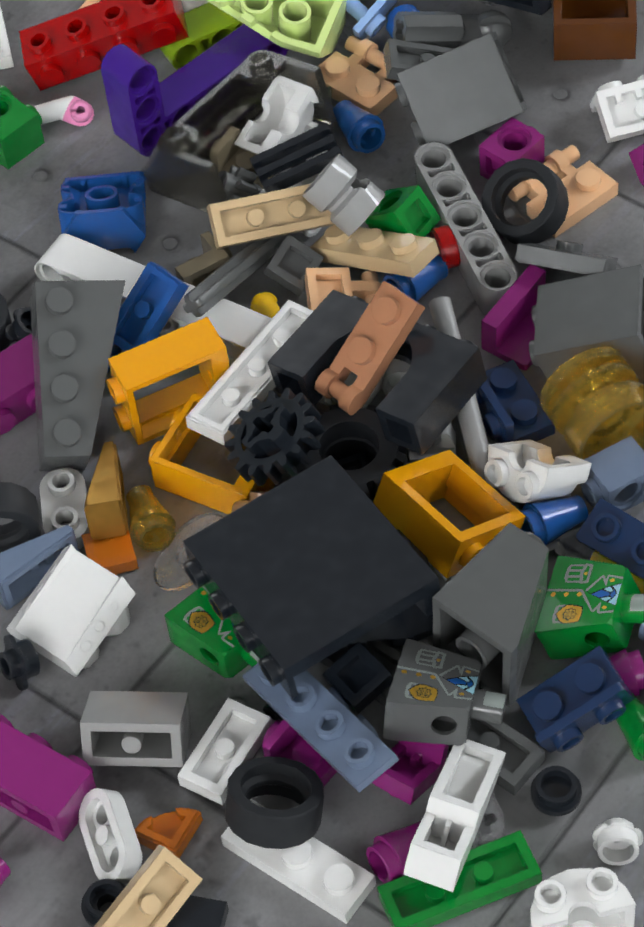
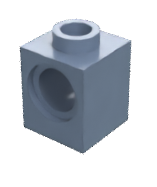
[580,436,644,511]

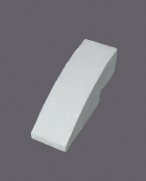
[403,739,506,892]

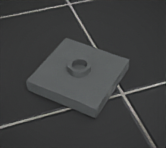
[515,240,618,275]

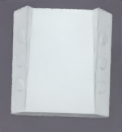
[6,544,136,677]

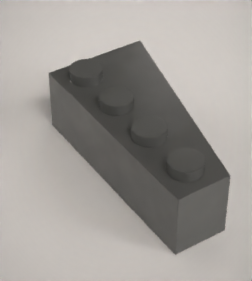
[30,280,125,471]

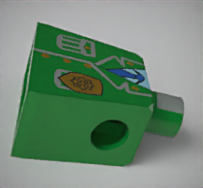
[534,556,644,660]
[164,586,259,678]

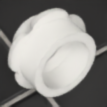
[592,818,643,866]

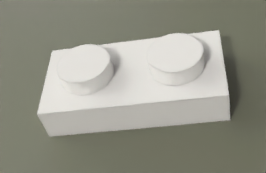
[177,698,272,806]

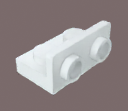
[590,74,644,143]

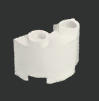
[234,74,319,155]
[484,439,592,503]
[530,867,636,927]

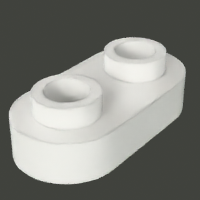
[39,467,90,551]
[79,788,142,884]

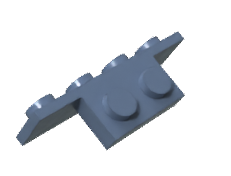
[242,663,399,793]

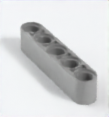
[414,142,518,315]

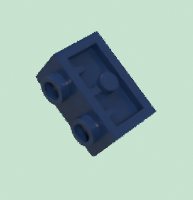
[475,360,555,443]
[576,498,644,580]
[516,645,635,753]

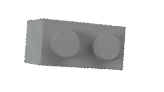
[80,691,191,767]

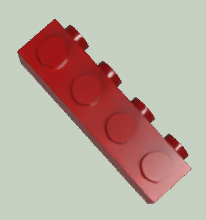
[19,0,189,91]

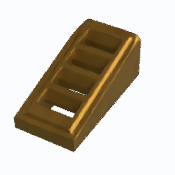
[84,441,129,540]

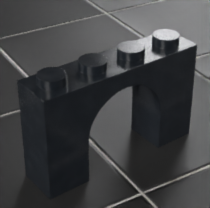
[267,290,487,455]

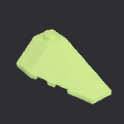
[206,0,346,58]

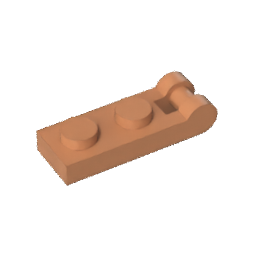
[314,281,426,415]

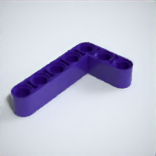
[101,24,288,157]

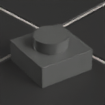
[263,234,325,296]

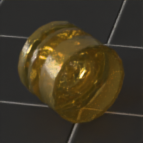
[540,346,644,460]

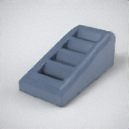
[0,525,80,610]

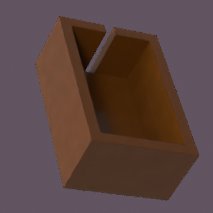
[553,0,637,61]

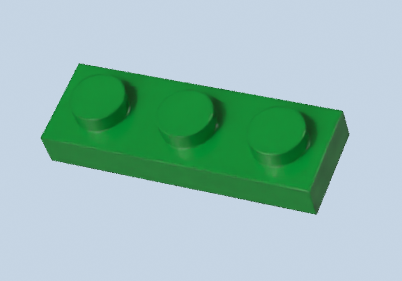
[377,830,542,927]

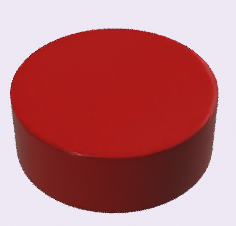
[429,224,461,269]

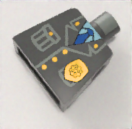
[383,639,507,746]

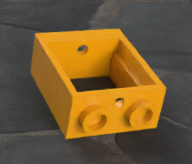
[106,317,230,446]
[148,393,275,514]
[373,449,526,578]

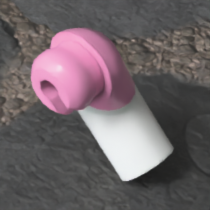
[35,95,94,127]

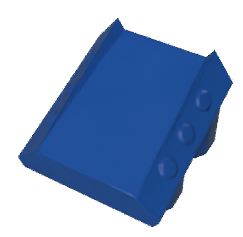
[58,171,146,253]

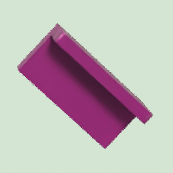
[481,264,546,370]

